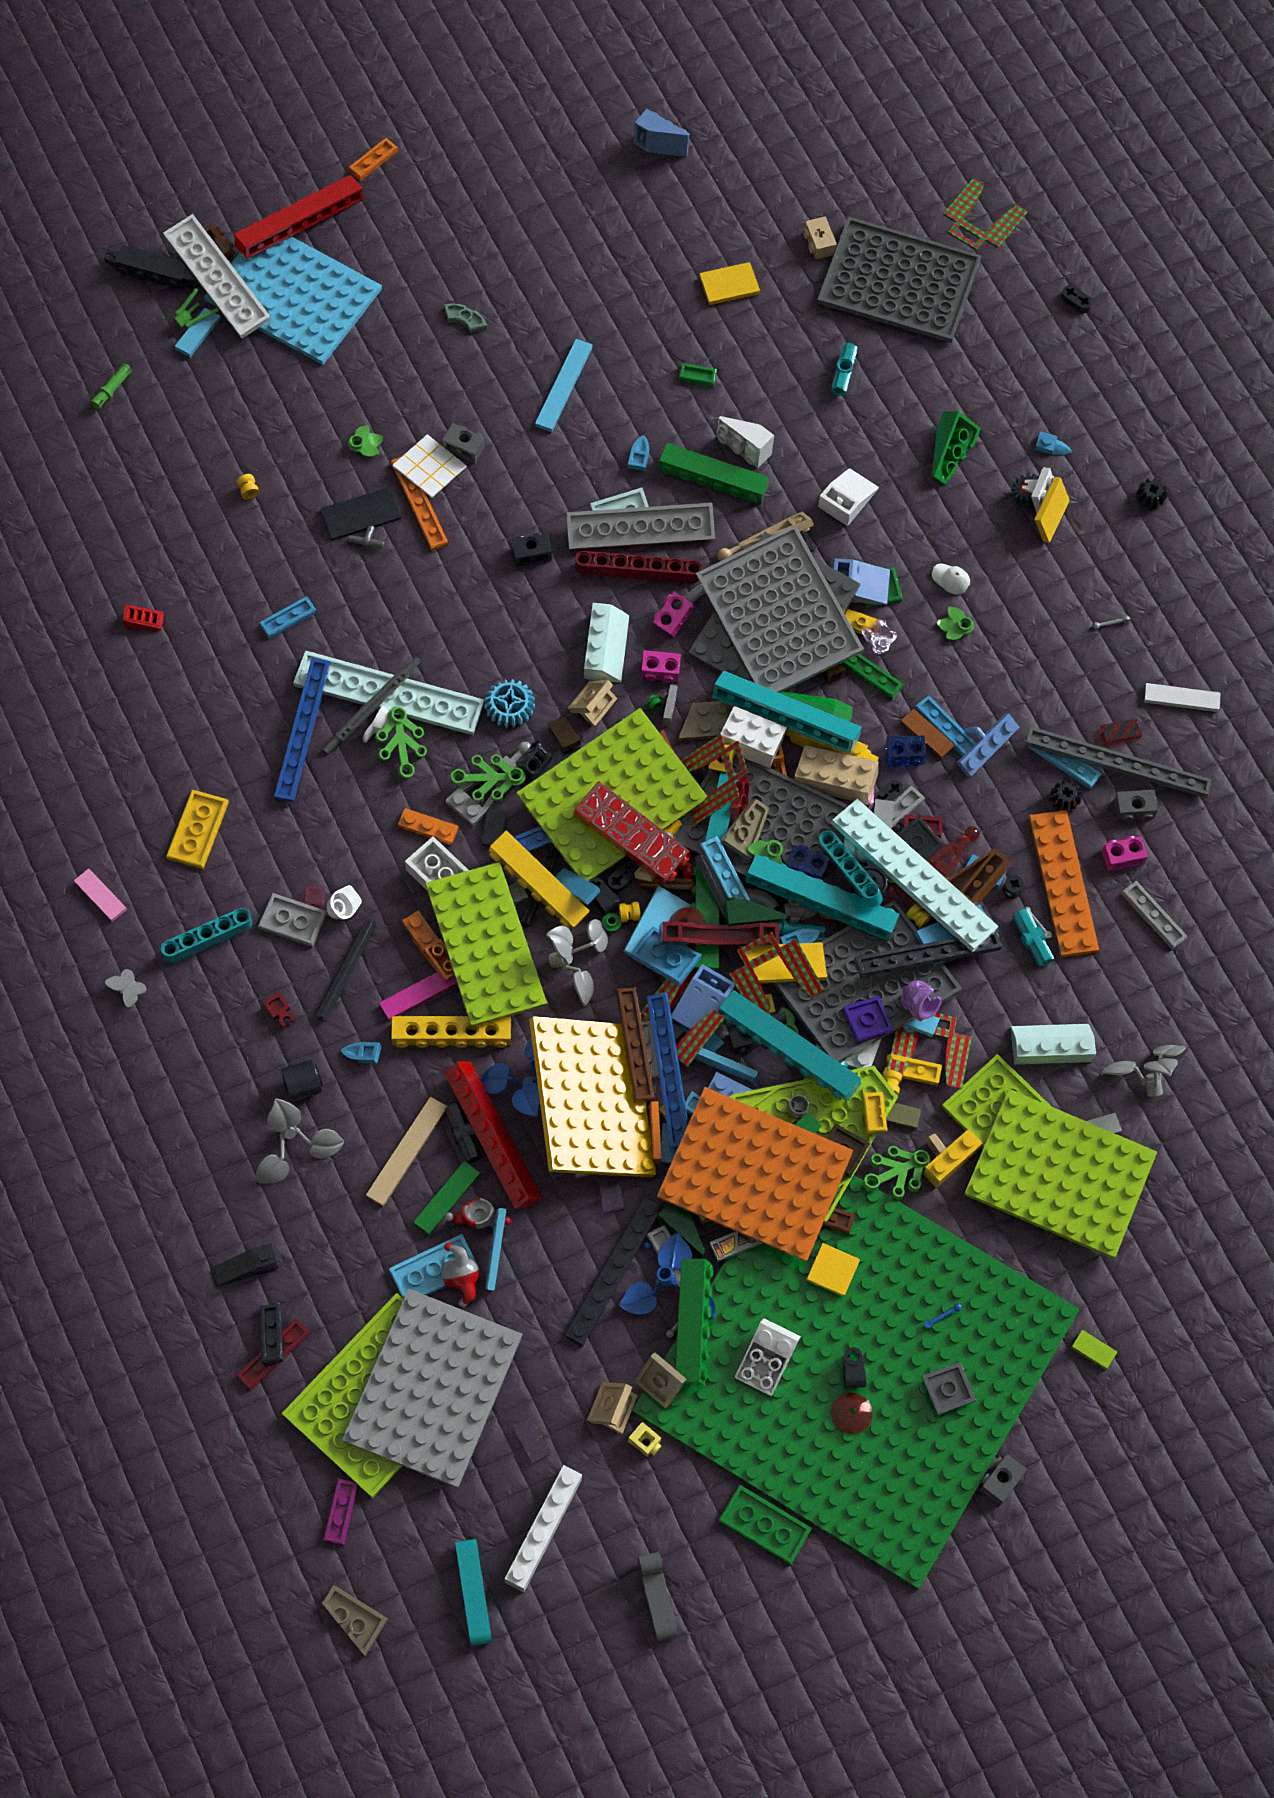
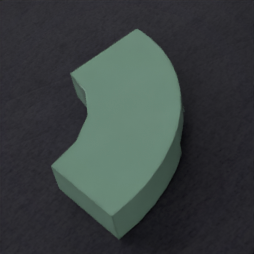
[444,304,487,333]

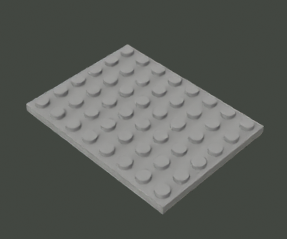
[696,525,864,692]
[342,1289,522,1488]

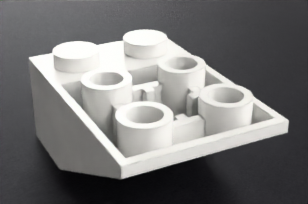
[717,416,774,468]
[818,468,879,526]
[735,1318,801,1396]

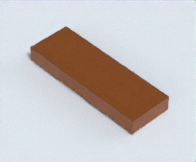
[900,709,955,759]

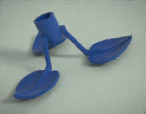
[481,1038,540,1117]
[619,1233,716,1320]

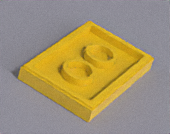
[699,262,760,305]
[1034,477,1070,543]

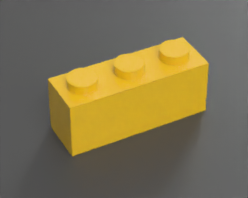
[923,1129,982,1188]

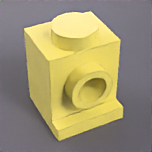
[628,1422,661,1457]

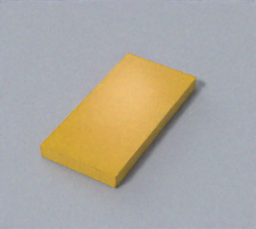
[166,790,229,869]
[745,942,827,983]

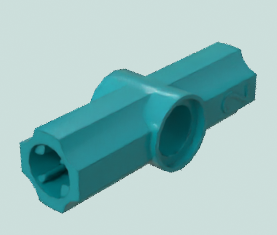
[831,343,858,396]
[1012,909,1054,967]

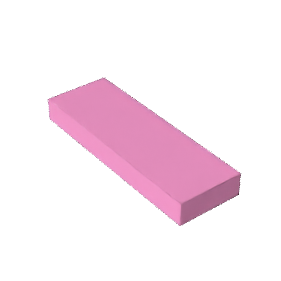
[74,869,127,922]

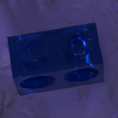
[885,735,927,767]
[786,845,830,881]

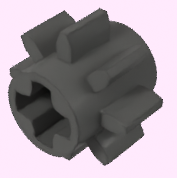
[782,900,804,923]

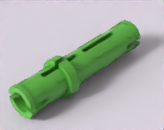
[90,363,132,409]

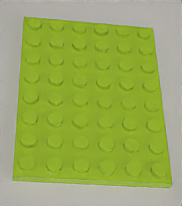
[516,708,707,881]
[964,1089,1157,1259]
[282,1293,404,1499]

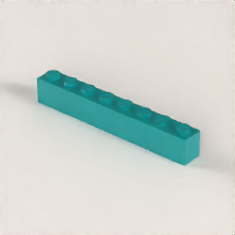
[712,671,862,754]
[745,854,899,941]
[719,990,861,1102]

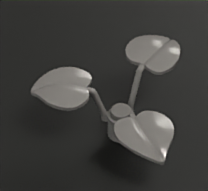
[546,919,608,1006]
[1101,1045,1186,1097]
[256,1098,344,1183]

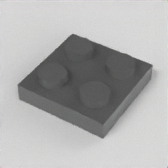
[921,1362,976,1416]

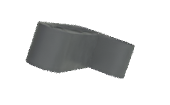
[637,1551,678,1642]

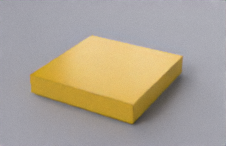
[807,1243,860,1297]

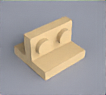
[568,680,617,726]
[587,1382,638,1434]

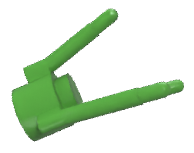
[173,289,219,329]

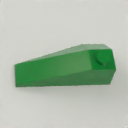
[932,411,981,485]
[778,691,852,722]

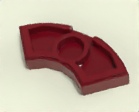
[730,777,749,826]

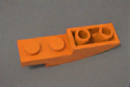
[402,910,454,980]

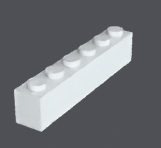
[505,1465,582,1593]

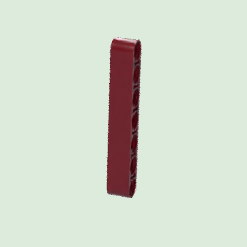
[575,551,702,583]

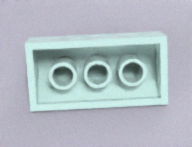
[584,603,629,683]
[1011,1024,1096,1065]

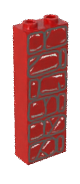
[574,781,690,885]

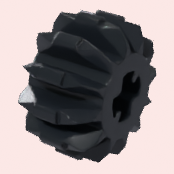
[1136,478,1168,509]
[1049,779,1082,813]

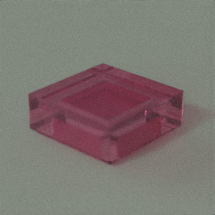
[305,886,326,907]

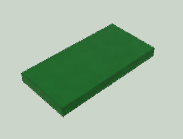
[718,1485,812,1566]

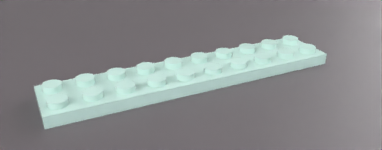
[293,651,484,735]
[831,799,998,951]

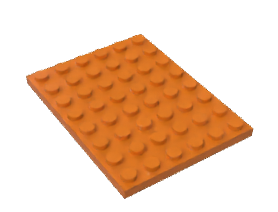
[657,1087,853,1262]

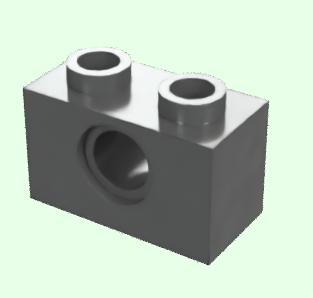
[442,423,485,463]
[1114,790,1158,822]
[980,1454,1027,1506]

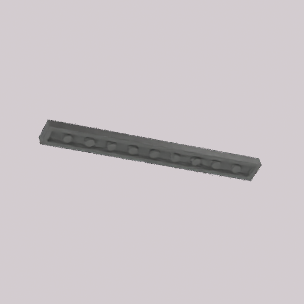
[1025,726,1212,798]

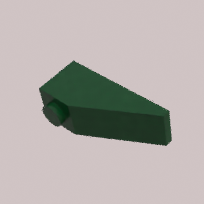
[723,897,786,925]
[657,1203,705,1259]

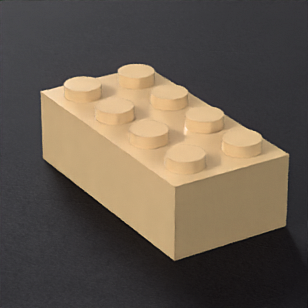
[795,745,878,805]

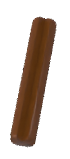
[638,878,694,890]

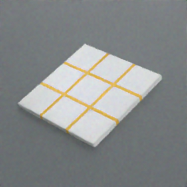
[392,434,467,498]

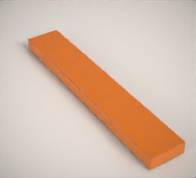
[390,457,448,552]

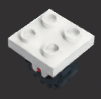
[1011,467,1054,513]

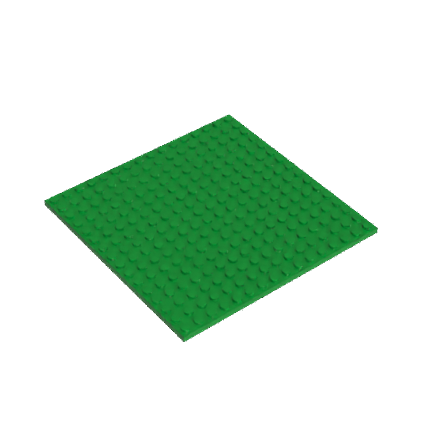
[632,1175,1080,1590]

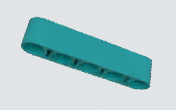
[705,771,740,849]
[819,831,883,907]
[161,908,252,963]
[455,1539,492,1646]

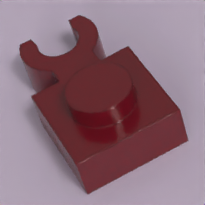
[263,992,295,1029]

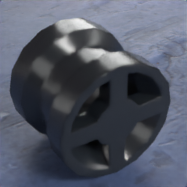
[1003,875,1024,898]

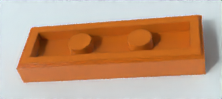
[348,138,398,181]
[649,1101,661,1165]

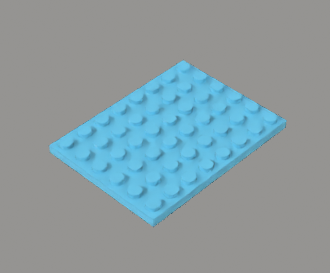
[204,236,382,365]

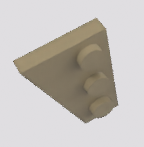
[720,799,770,859]
[322,1585,388,1656]

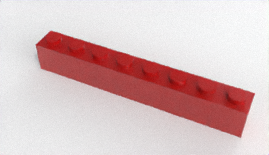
[234,175,363,259]
[444,1061,542,1209]

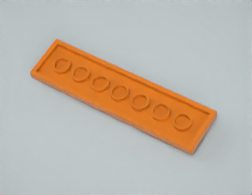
[1029,810,1099,958]

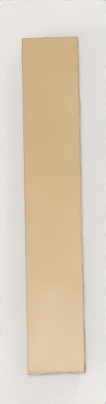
[366,1097,447,1207]

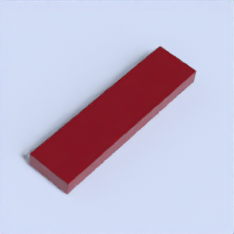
[236,1318,311,1391]

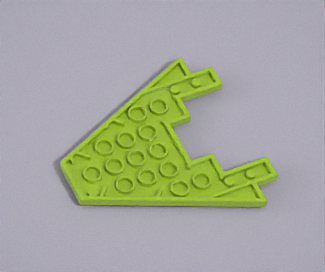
[729,1066,898,1224]

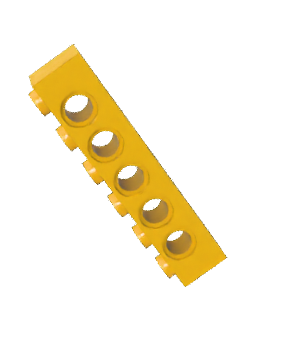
[392,1016,511,1048]

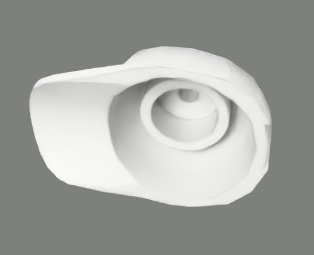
[932,564,970,595]
[363,706,389,743]
[327,885,362,920]

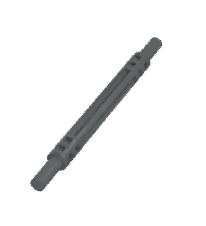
[323,656,421,754]

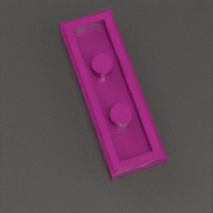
[323,1478,358,1546]

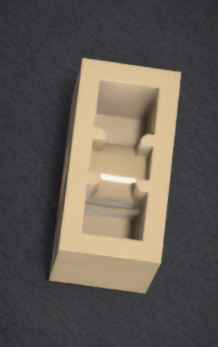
[803,216,837,260]

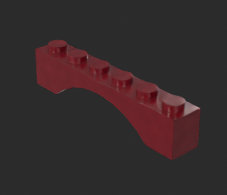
[659,922,779,946]

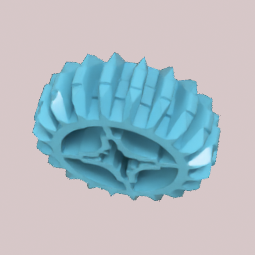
[484,679,535,728]

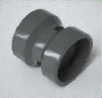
[786,1095,809,1119]

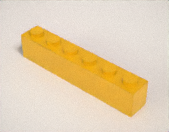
[489,831,590,931]

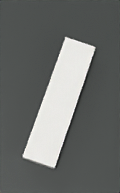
[1144,683,1220,712]

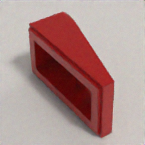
[123,605,164,630]

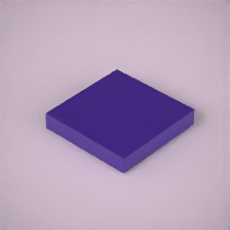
[842,996,894,1044]

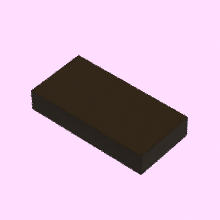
[548,717,581,752]

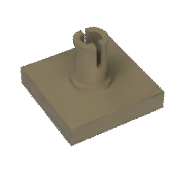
[634,1353,686,1408]

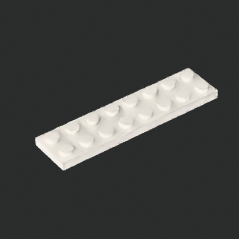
[163,214,271,339]

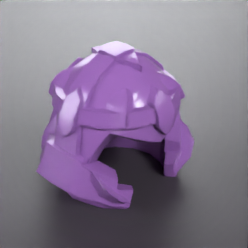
[900,979,942,1022]

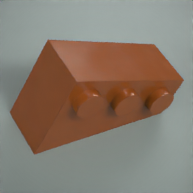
[946,848,1013,906]

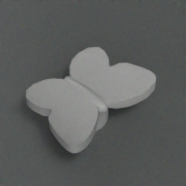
[105,969,147,1009]

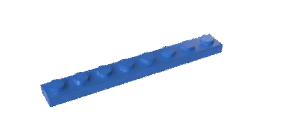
[274,657,331,803]
[647,992,688,1149]

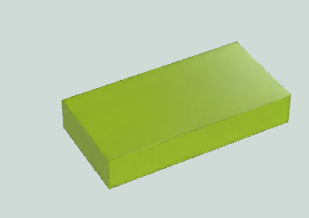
[1071,1330,1117,1370]

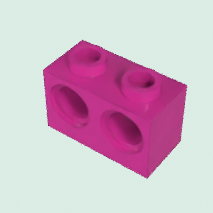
[653,592,695,637]
[641,650,681,683]
[1101,836,1148,872]

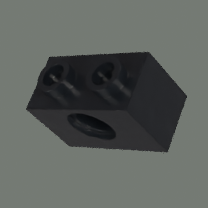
[511,533,552,567]

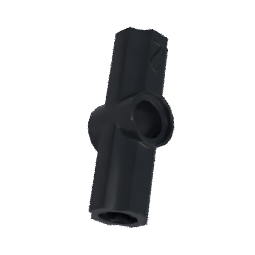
[445,1102,483,1163]

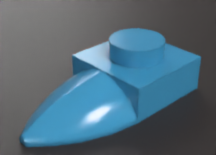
[1035,431,1072,455]
[628,435,649,471]
[780,929,820,944]
[341,1042,382,1064]

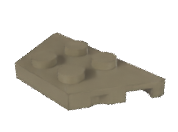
[679,701,733,741]

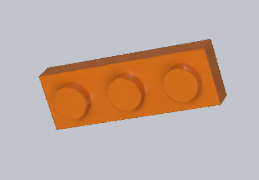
[398,808,459,845]

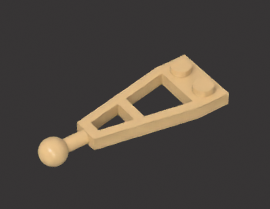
[717,512,814,561]

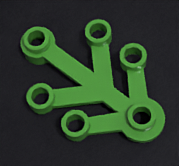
[375,706,427,779]
[451,754,525,803]
[863,1146,931,1200]

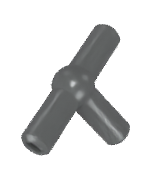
[348,526,385,548]

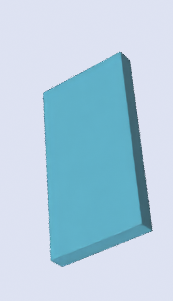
[623,886,691,956]
[389,1234,480,1299]

